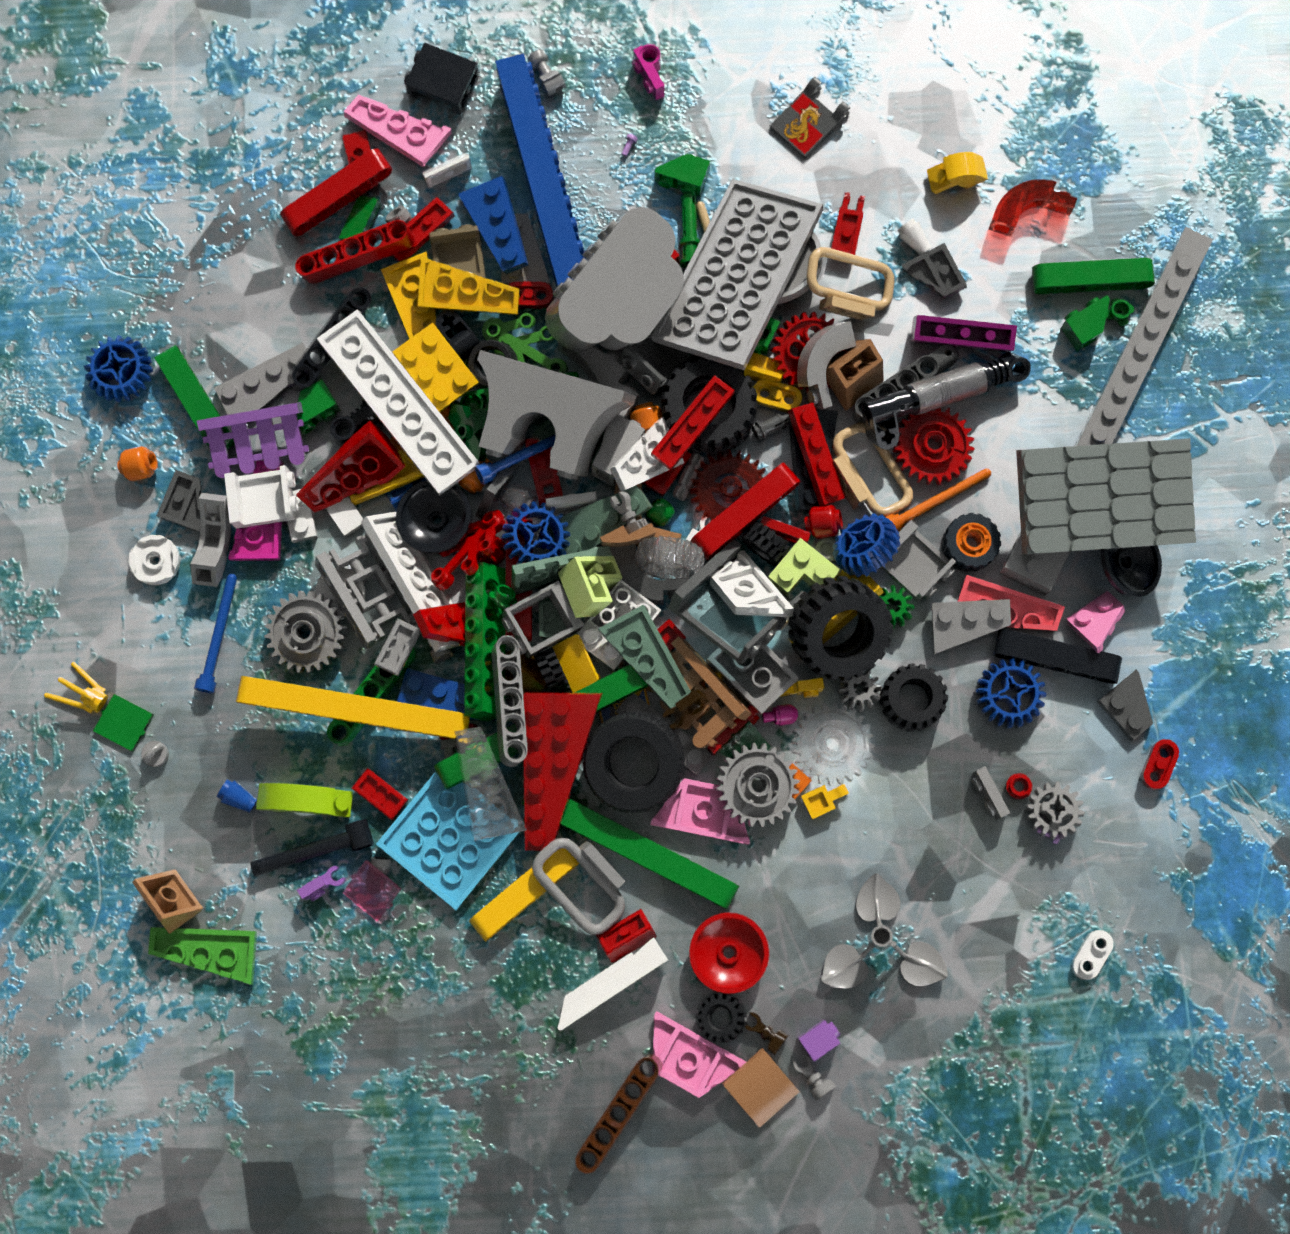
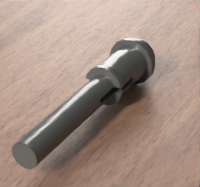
[752,402,818,440]

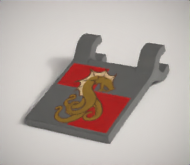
[770,76,850,158]

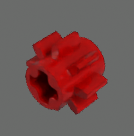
[478,535,506,565]

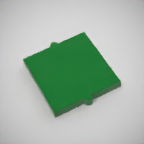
[93,694,154,752]

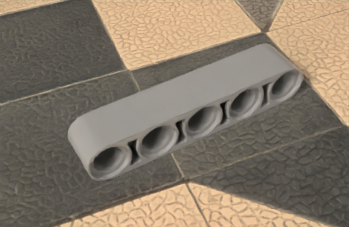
[491,635,527,767]

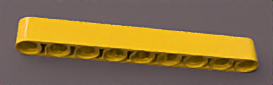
[236,676,470,741]

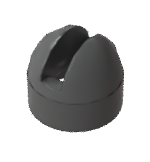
[370,857,391,876]

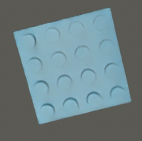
[376,772,523,910]

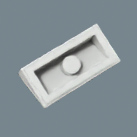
[421,153,472,188]

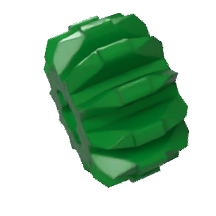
[879,585,915,629]

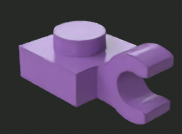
[297,866,346,901]

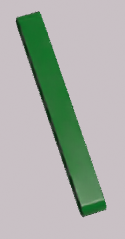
[434,665,648,790]
[521,799,739,910]

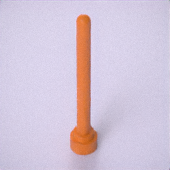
[886,468,991,532]

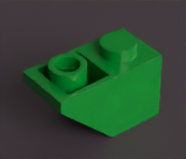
[654,153,710,197]
[1061,295,1110,352]
[297,379,341,434]

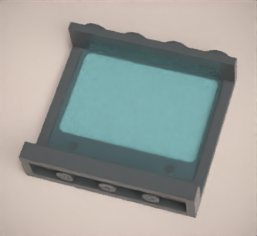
[668,539,803,664]

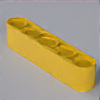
[469,838,579,942]

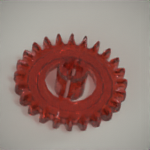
[689,449,766,522]

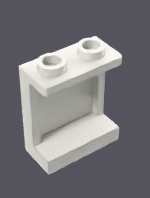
[224,465,299,529]

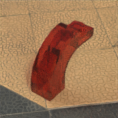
[988,179,1077,237]

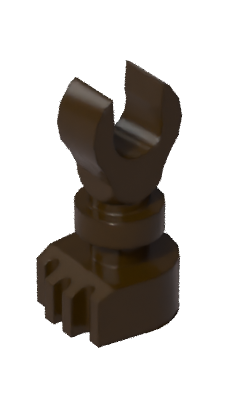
[744,1012,789,1055]

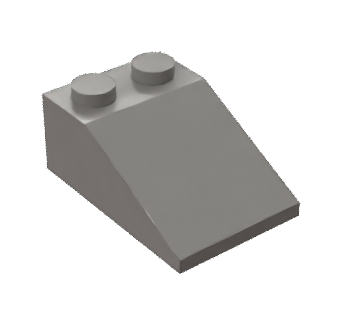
[707,623,799,714]

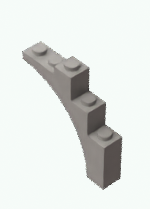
[558,342,645,487]

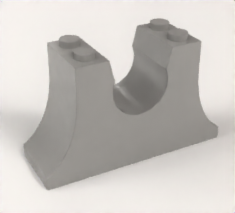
[477,350,636,480]

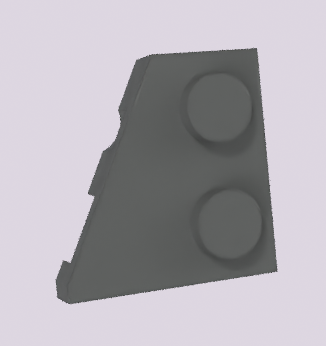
[902,243,967,299]
[475,462,521,520]
[156,470,202,533]
[1097,669,1153,741]

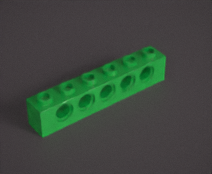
[464,562,506,721]

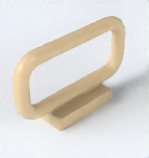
[806,247,894,321]
[833,422,913,517]

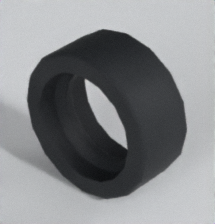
[468,340,518,387]

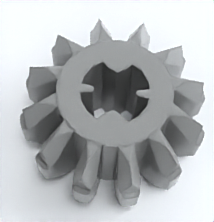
[837,669,882,712]

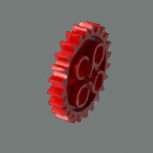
[770,311,843,393]

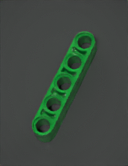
[1032,258,1155,295]
[154,344,235,450]
[327,646,417,746]

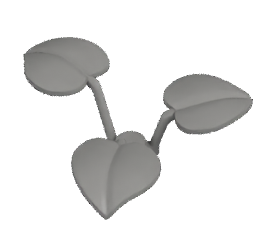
[821,873,948,989]

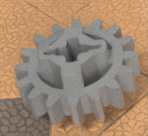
[1026,782,1085,840]

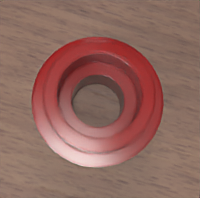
[1006,773,1032,800]

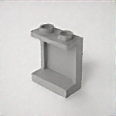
[881,520,956,602]

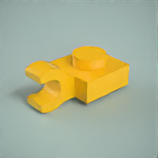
[801,784,849,820]

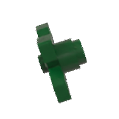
[448,403,488,462]

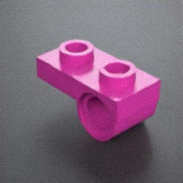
[631,44,665,100]

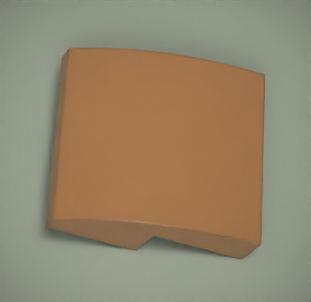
[600,523,656,547]
[722,1048,799,1128]

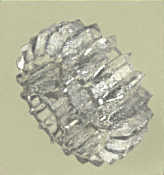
[635,536,705,580]

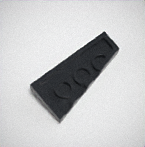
[788,410,838,511]

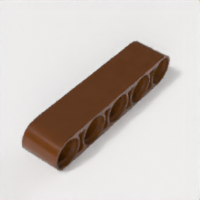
[575,1055,663,1173]

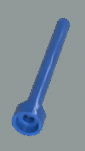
[474,434,556,485]
[194,574,237,694]

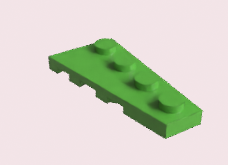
[148,927,257,985]

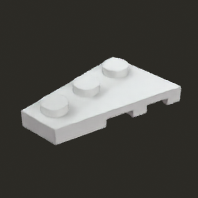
[610,417,684,492]

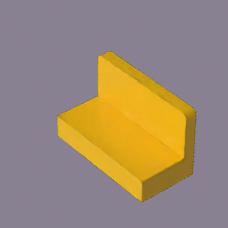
[734,352,783,383]
[552,634,599,693]

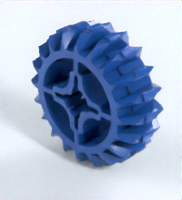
[84,335,153,403]
[501,501,570,564]
[832,513,901,578]
[975,658,1047,728]

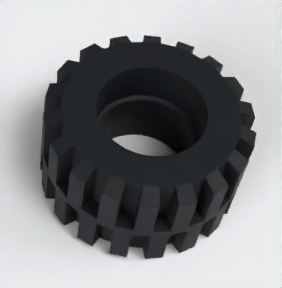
[880,663,948,732]

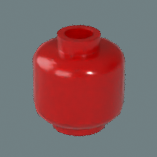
[804,504,843,539]

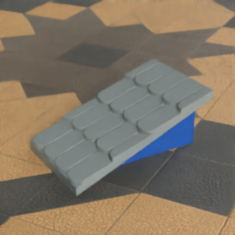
[1016,438,1196,554]

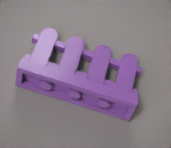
[197,402,309,478]

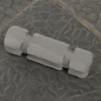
[673,453,704,501]

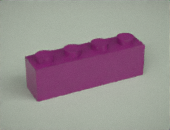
[910,315,1017,352]

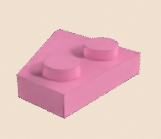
[1066,591,1125,653]

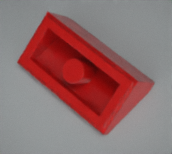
[596,909,657,963]

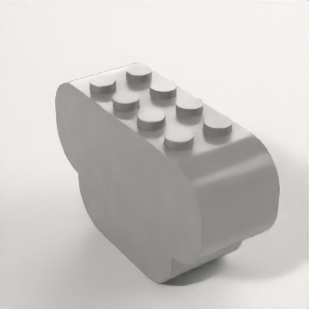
[545,207,684,351]

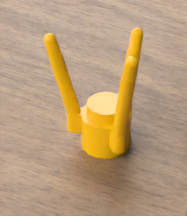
[44,662,108,714]

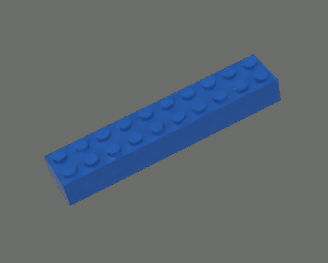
[495,53,584,288]

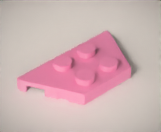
[650,778,750,845]
[652,1011,746,1098]

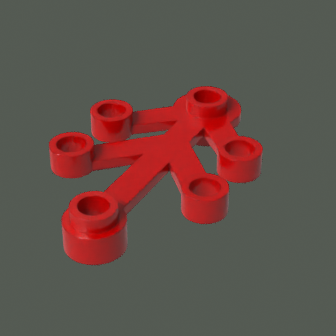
[431,510,505,591]

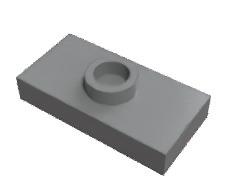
[374,618,421,676]

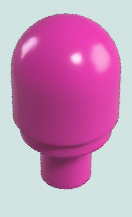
[762,704,798,726]

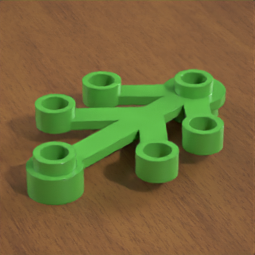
[482,313,568,373]

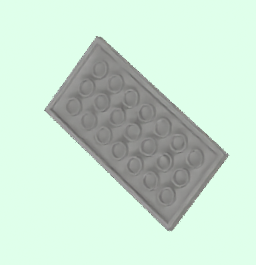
[651,179,823,370]

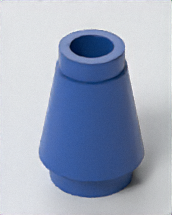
[216,779,257,813]

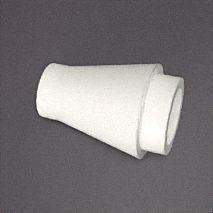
[897,218,932,255]

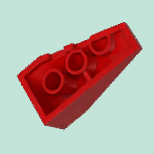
[296,420,406,513]

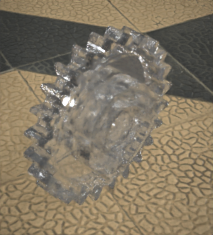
[790,702,875,786]

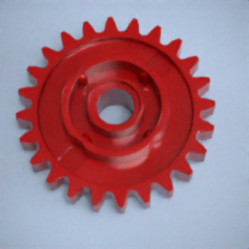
[893,407,975,485]

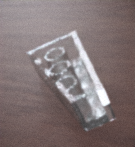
[454,726,527,841]

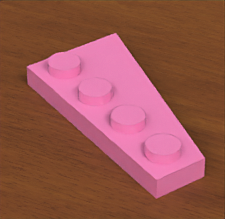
[344,95,451,167]

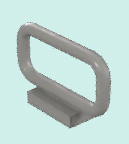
[532,838,626,935]

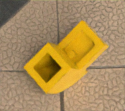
[927,152,988,194]

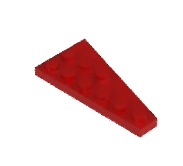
[523,693,603,851]

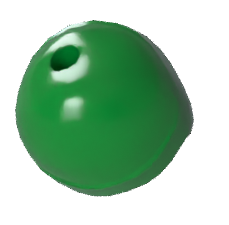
[646,498,675,527]

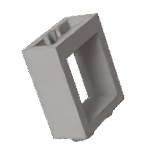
[501,581,584,659]

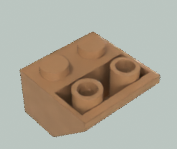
[826,339,884,410]

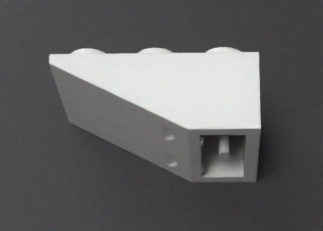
[578,580,661,673]

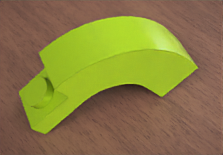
[256,783,353,818]

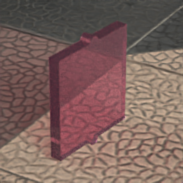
[343,860,401,922]

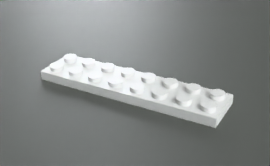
[317,309,480,496]

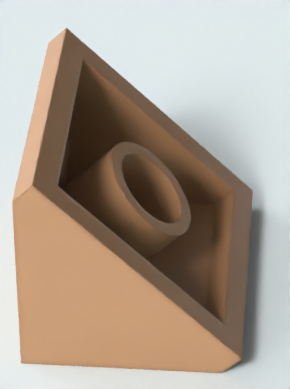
[132,869,203,934]

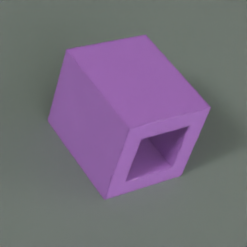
[797,1020,841,1061]

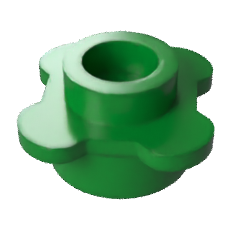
[1106,298,1134,326]
[488,585,517,609]

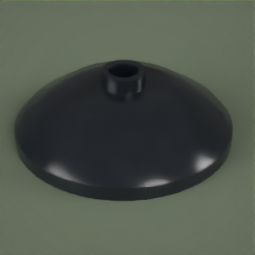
[396,480,472,554]
[1101,545,1162,598]

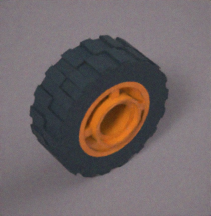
[942,513,1002,572]

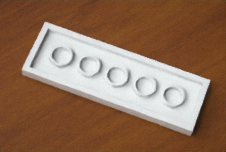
[361,512,460,652]

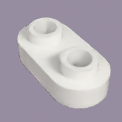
[1071,930,1113,980]

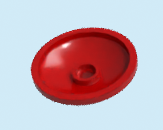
[689,913,769,994]

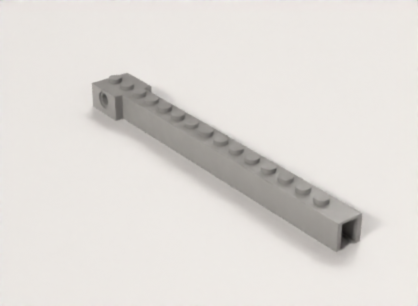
[1000,227,1213,596]

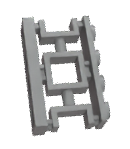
[315,533,417,650]

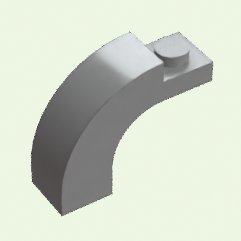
[797,321,856,409]
[190,493,231,587]

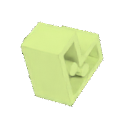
[768,538,840,597]
[558,556,622,618]

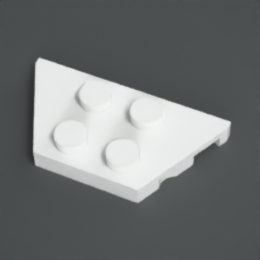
[710,550,794,617]

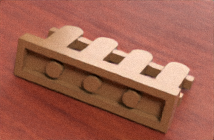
[645,636,752,749]

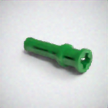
[679,193,700,269]

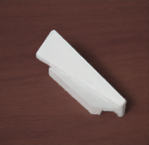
[558,938,668,1031]

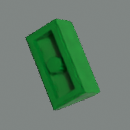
[339,196,381,240]

